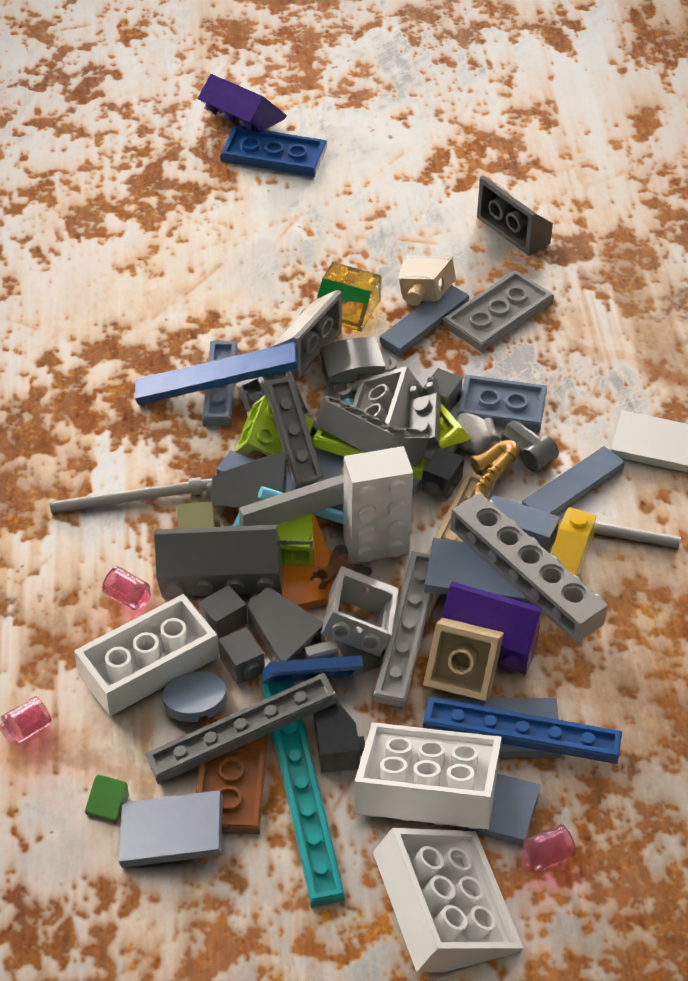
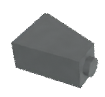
[206,451,289,510]
[247,586,325,662]

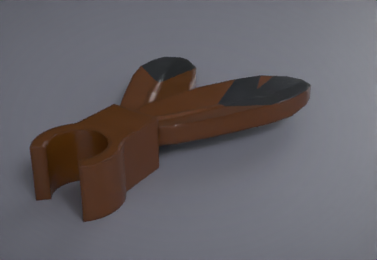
[310,545,373,589]

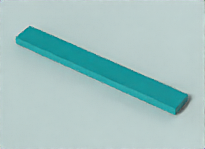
[261,680,345,908]

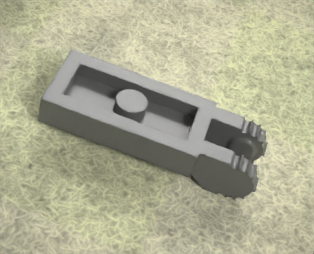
[409,376,441,447]

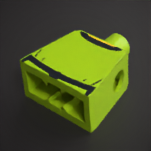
[277,513,314,567]

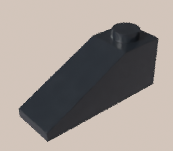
[310,674,365,773]

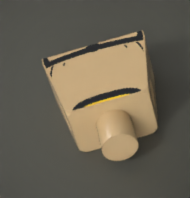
[399,255,456,306]

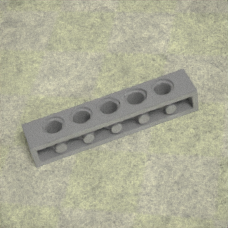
[450,492,608,643]

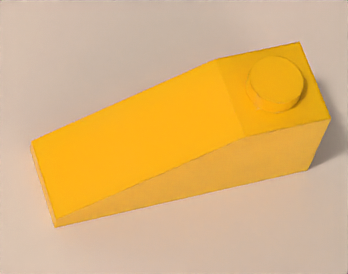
[551,507,597,576]

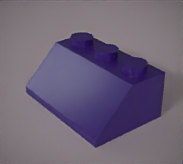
[197,74,287,132]
[441,581,542,674]

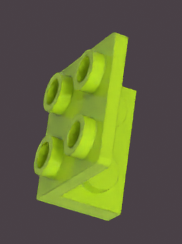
[234,394,314,456]

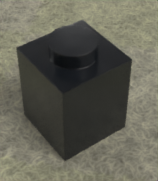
[422,448,464,500]

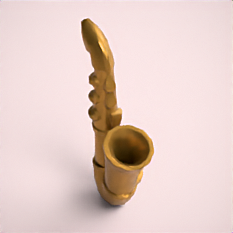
[469,440,520,497]

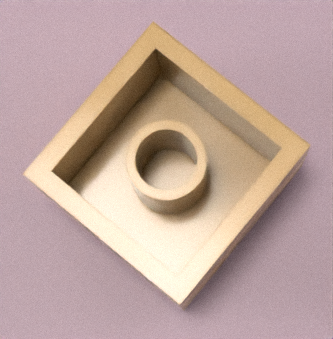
[423,618,504,701]

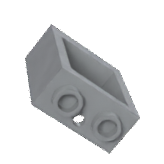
[321,566,399,657]

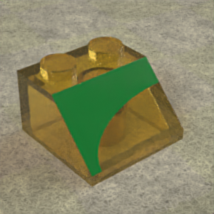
[317,262,382,332]

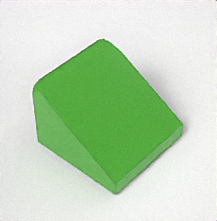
[85,774,129,822]

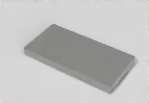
[442,270,554,352]

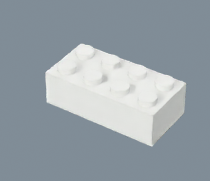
[343,446,413,564]
[74,594,219,716]

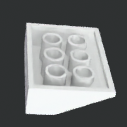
[354,722,502,830]
[373,828,524,972]

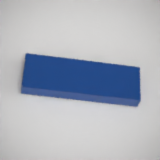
[262,656,363,684]

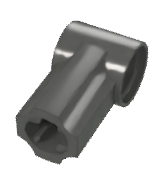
[501,420,559,472]

